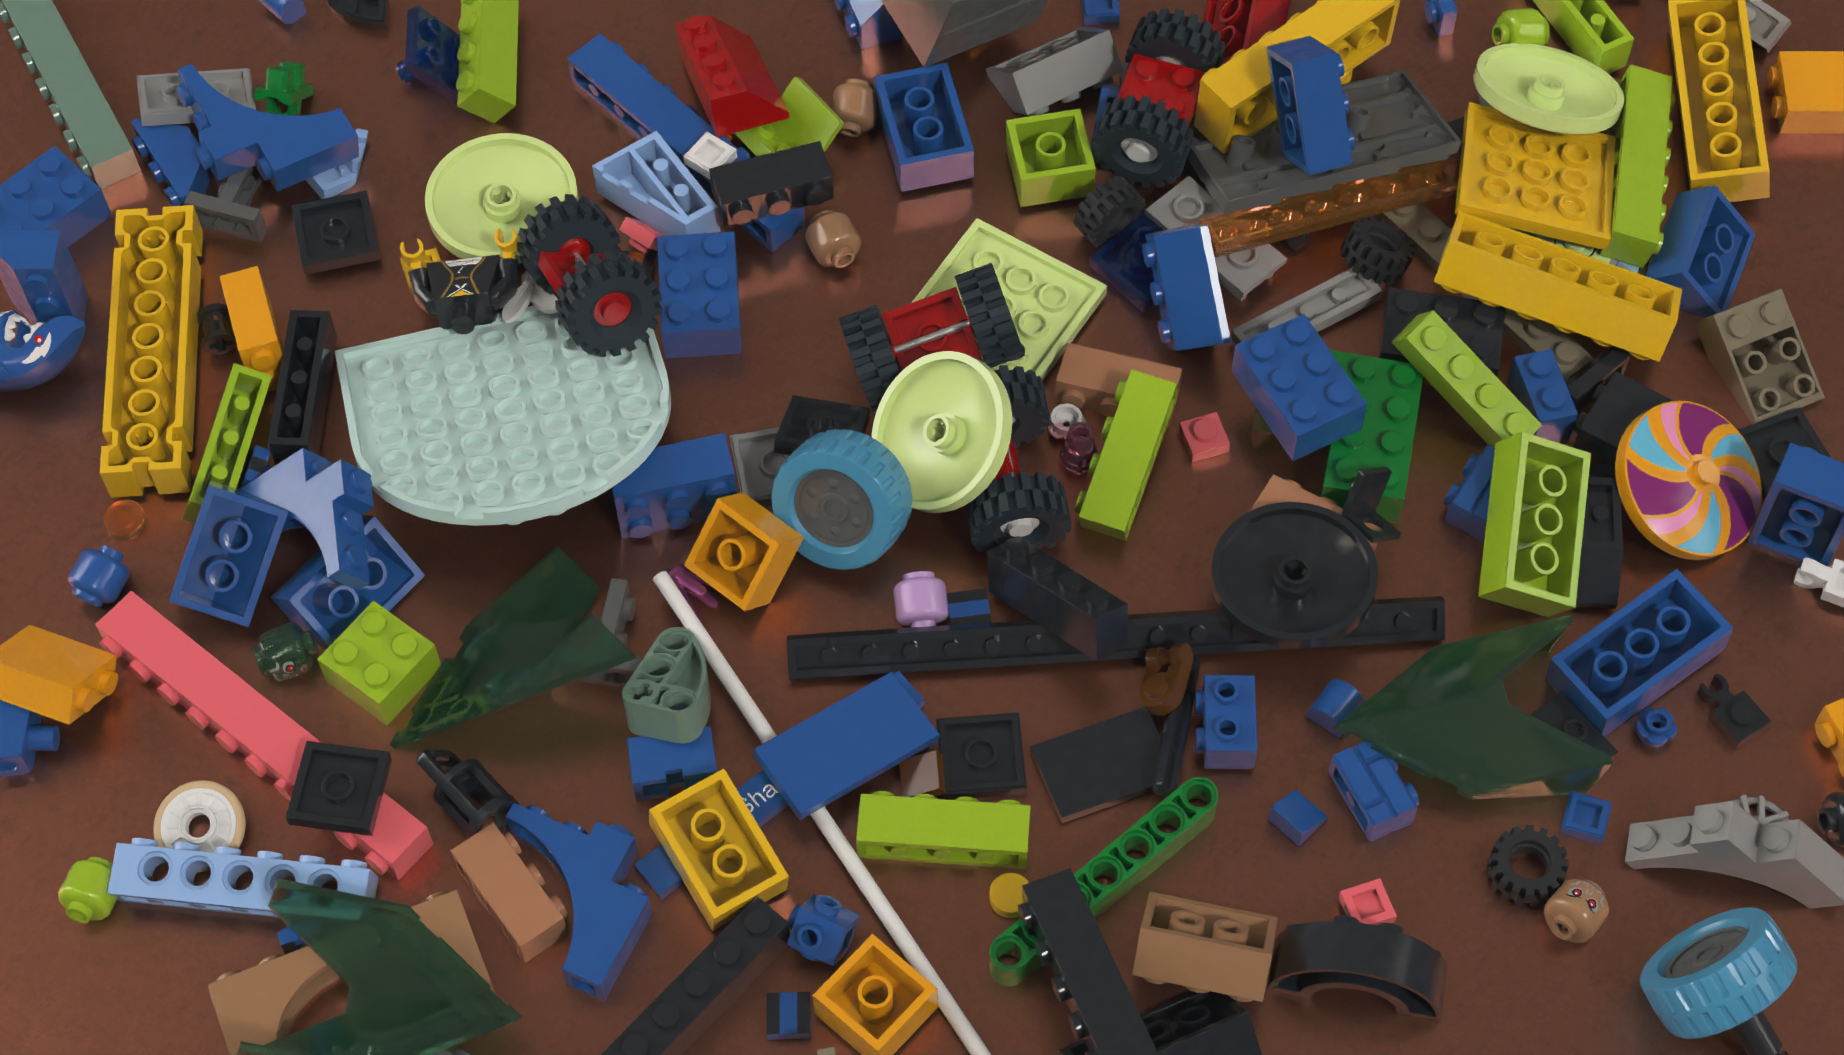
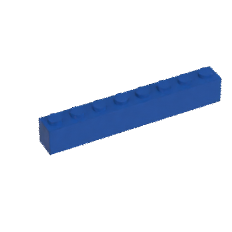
[567,33,805,252]

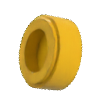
[989,873,1029,918]

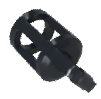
[416,749,519,838]

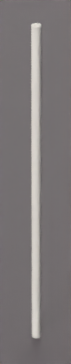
[653,571,992,1055]

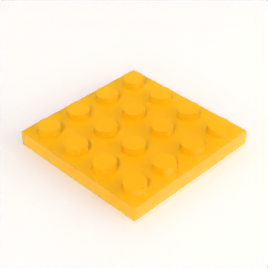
[1455,102,1616,251]

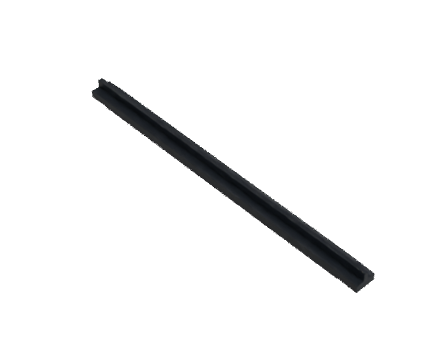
[787,596,1445,679]

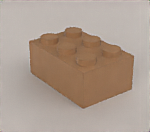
[1132,892,1278,1002]

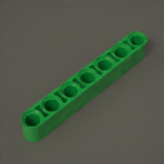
[989,777,1219,987]

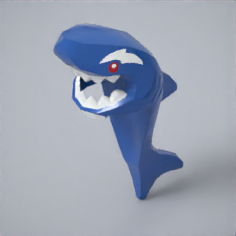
[0,310,86,392]

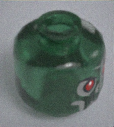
[253,622,319,682]

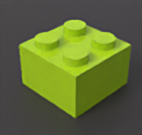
[1006,109,1096,207]
[317,601,442,726]

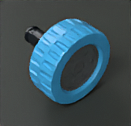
[771,429,912,570]
[1640,907,1797,1055]

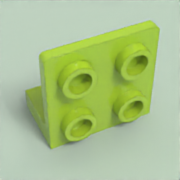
[735,77,844,157]

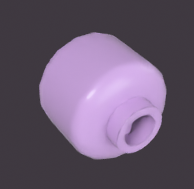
[893,571,949,628]

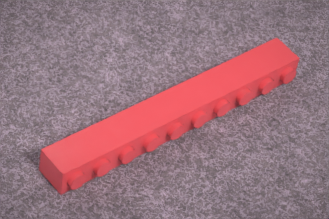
[95,591,434,881]

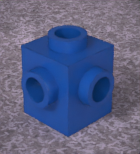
[787,894,861,966]

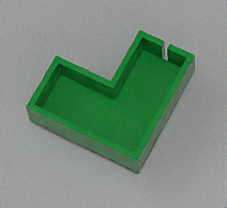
[1252,350,1423,524]

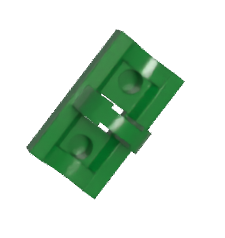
[254,60,314,116]

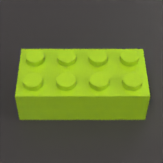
[1478,431,1591,617]

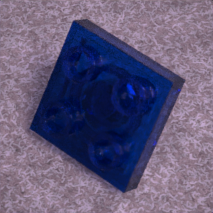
[396,5,460,106]
[1089,214,1163,312]

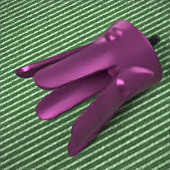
[666,564,718,620]

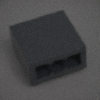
[1572,371,1674,470]

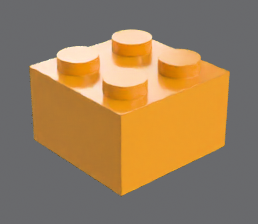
[684,492,804,611]
[813,934,938,1055]

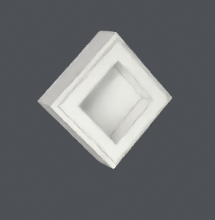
[683,132,737,179]

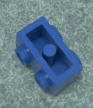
[1194,675,1257,769]

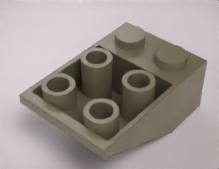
[1694,288,1825,424]

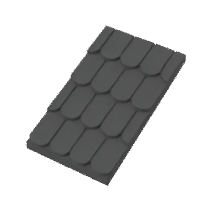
[1187,69,1462,214]

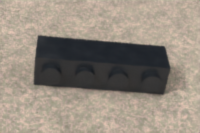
[268,310,337,465]
[987,536,1128,661]

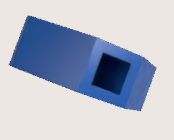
[131,118,213,206]

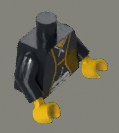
[400,229,521,334]

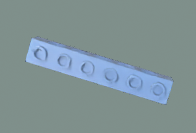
[107,838,378,925]

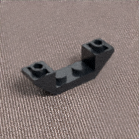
[1576,463,1623,609]

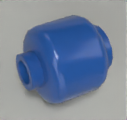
[68,544,130,608]

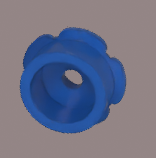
[1635,707,1677,747]

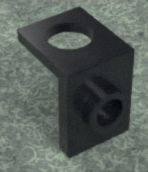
[1341,467,1401,543]

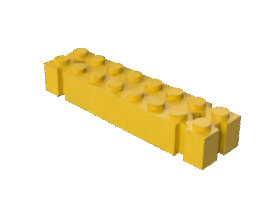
[100,205,203,498]

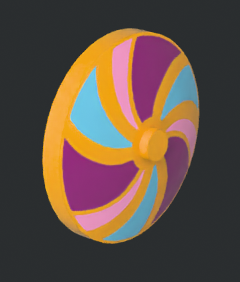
[1615,401,1762,560]

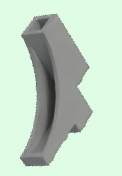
[1624,801,1844,909]

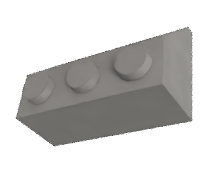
[986,27,1124,116]

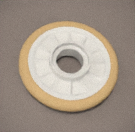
[153,780,246,872]

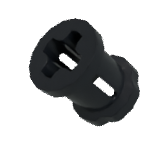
[197,303,237,355]

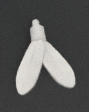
[502,270,558,323]

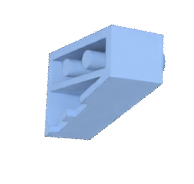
[592,131,721,236]

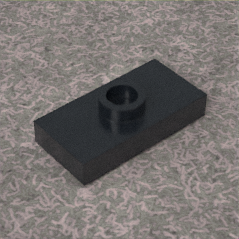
[1528,692,1619,781]

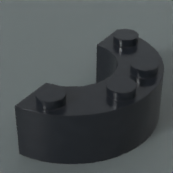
[1267,915,1447,1021]

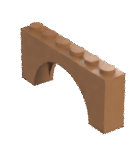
[207,890,496,1055]

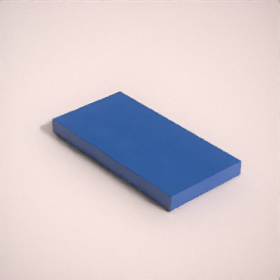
[753,672,940,820]

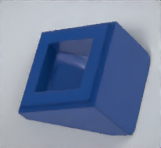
[1267,790,1328,846]

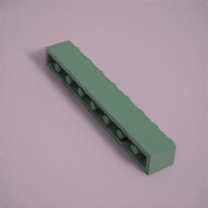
[0,0,141,189]

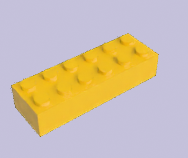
[1194,0,1400,154]
[1668,0,1770,202]
[1434,211,1682,362]

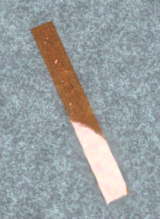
[1199,152,1461,258]

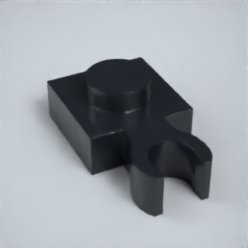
[1697,674,1771,749]

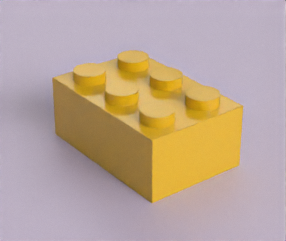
[649,768,789,931]

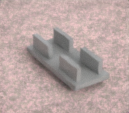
[1145,176,1287,301]

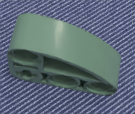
[622,627,711,743]

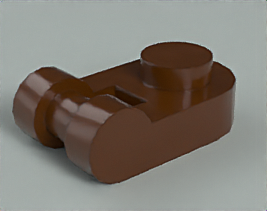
[1140,643,1194,716]

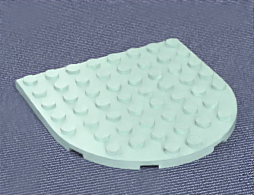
[335,306,671,526]

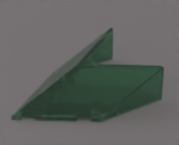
[389,545,637,749]
[1333,614,1613,800]
[235,878,522,1055]

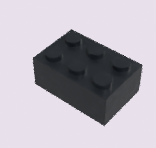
[1378,287,1506,385]

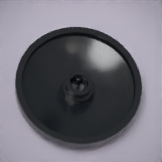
[1211,502,1378,649]

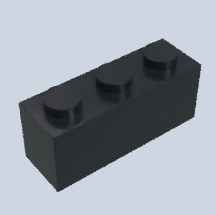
[709,141,834,227]

